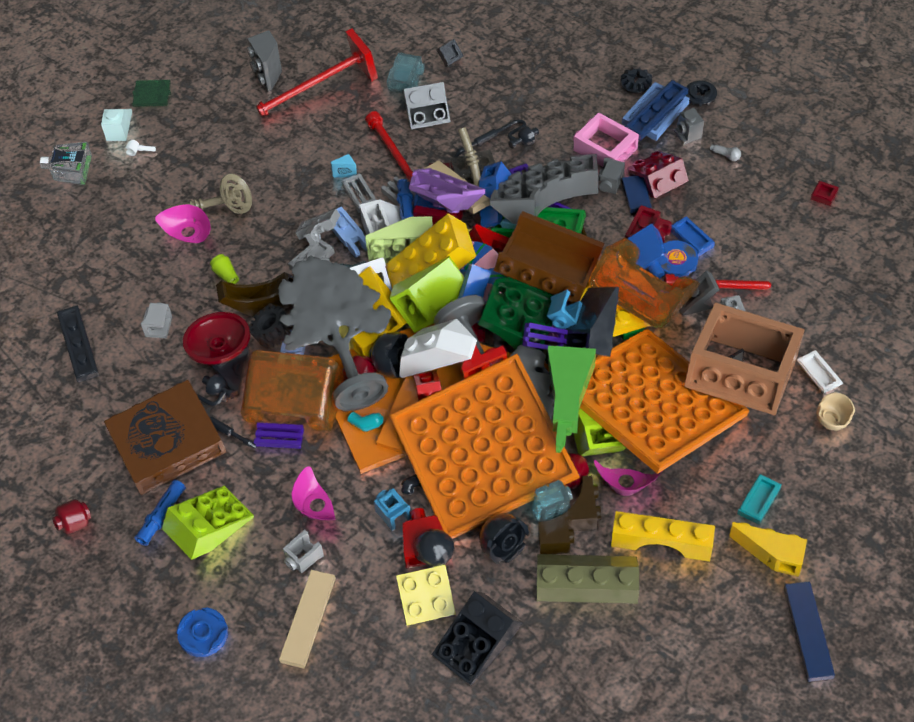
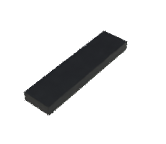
[57,305,100,383]

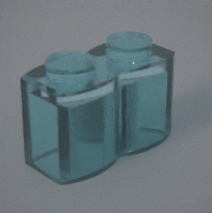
[387,53,425,93]

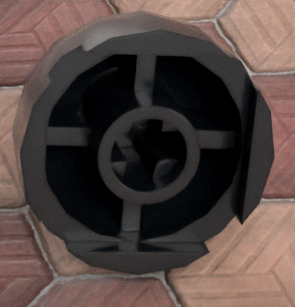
[370,332,408,378]
[479,513,529,564]

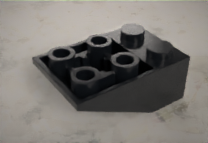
[563,287,619,357]
[431,591,523,685]

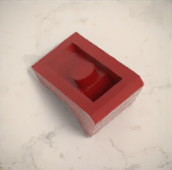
[469,224,510,253]
[461,345,507,379]
[414,370,441,401]

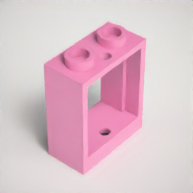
[573,113,639,167]

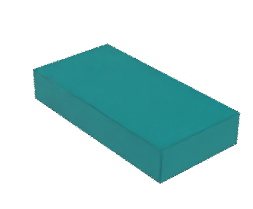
[737,474,782,525]

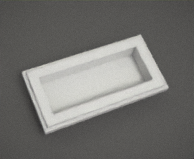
[796,350,843,394]

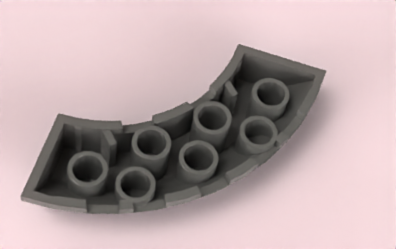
[490,154,598,224]

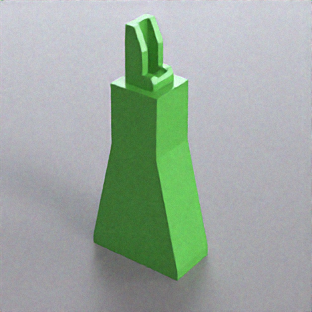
[548,346,596,453]

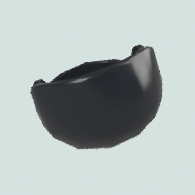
[413,529,455,567]

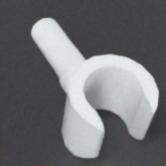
[126,140,156,156]

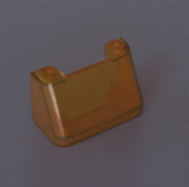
[590,238,700,328]
[241,350,344,431]

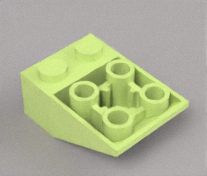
[365,216,433,264]

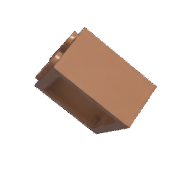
[685,302,805,415]

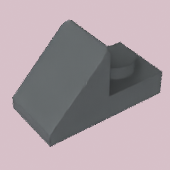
[674,271,720,316]

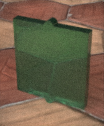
[132,80,171,107]

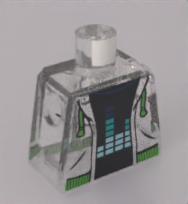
[40,142,92,185]

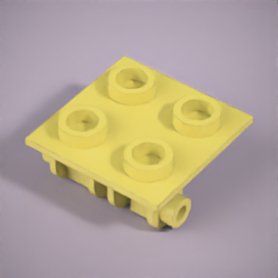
[396,565,456,625]

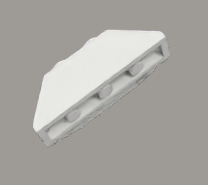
[399,319,477,378]

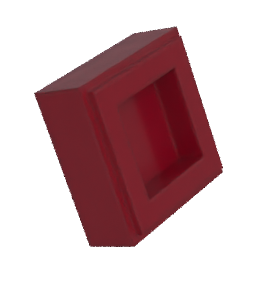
[810,180,839,207]

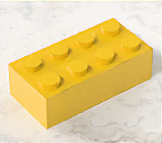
[385,213,476,289]

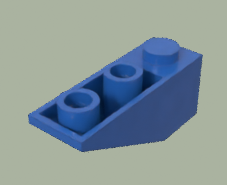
[479,161,512,228]

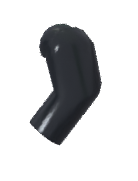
[401,474,422,495]

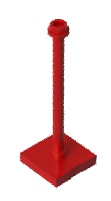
[256,28,378,116]

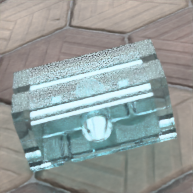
[531,480,573,523]

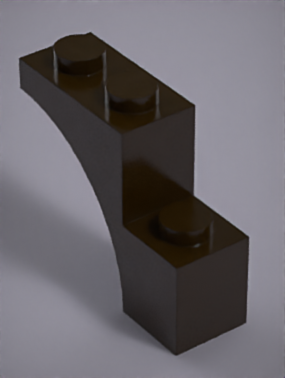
[216,272,294,317]
[538,475,601,555]

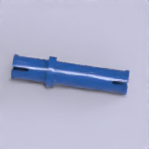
[396,179,414,220]
[134,480,186,546]

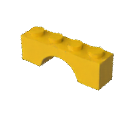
[611,511,715,562]

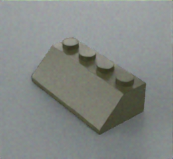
[537,554,639,604]

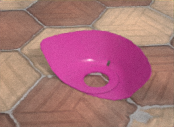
[155,204,211,243]
[594,460,662,496]
[292,466,335,520]

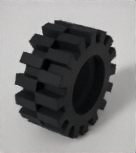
[249,305,293,348]

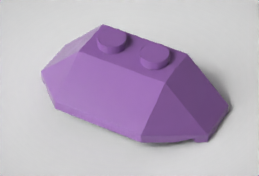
[409,168,485,213]

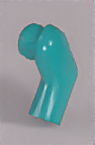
[347,412,384,432]

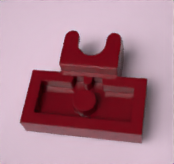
[624,205,672,243]

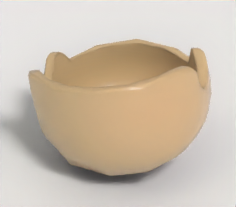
[816,392,855,431]

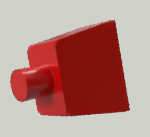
[403,508,452,569]

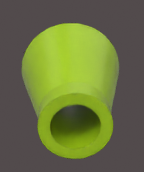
[210,254,240,284]

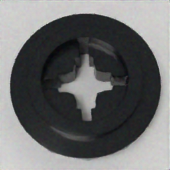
[620,67,652,93]
[686,80,717,107]

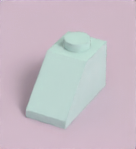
[101,109,132,141]

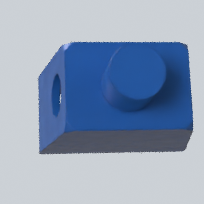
[616,224,669,280]

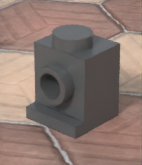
[674,108,704,145]
[598,157,625,194]

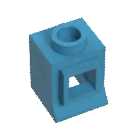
[547,290,582,329]
[374,488,411,531]

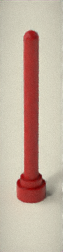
[365,111,413,182]
[664,274,771,292]

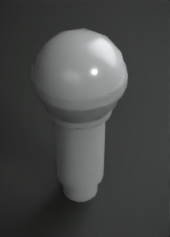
[710,144,741,161]

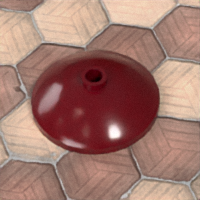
[183,312,250,365]

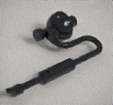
[454,119,539,158]
[197,374,257,449]

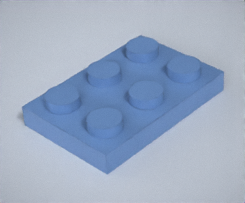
[622,82,689,141]

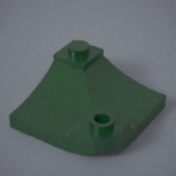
[478,277,554,351]

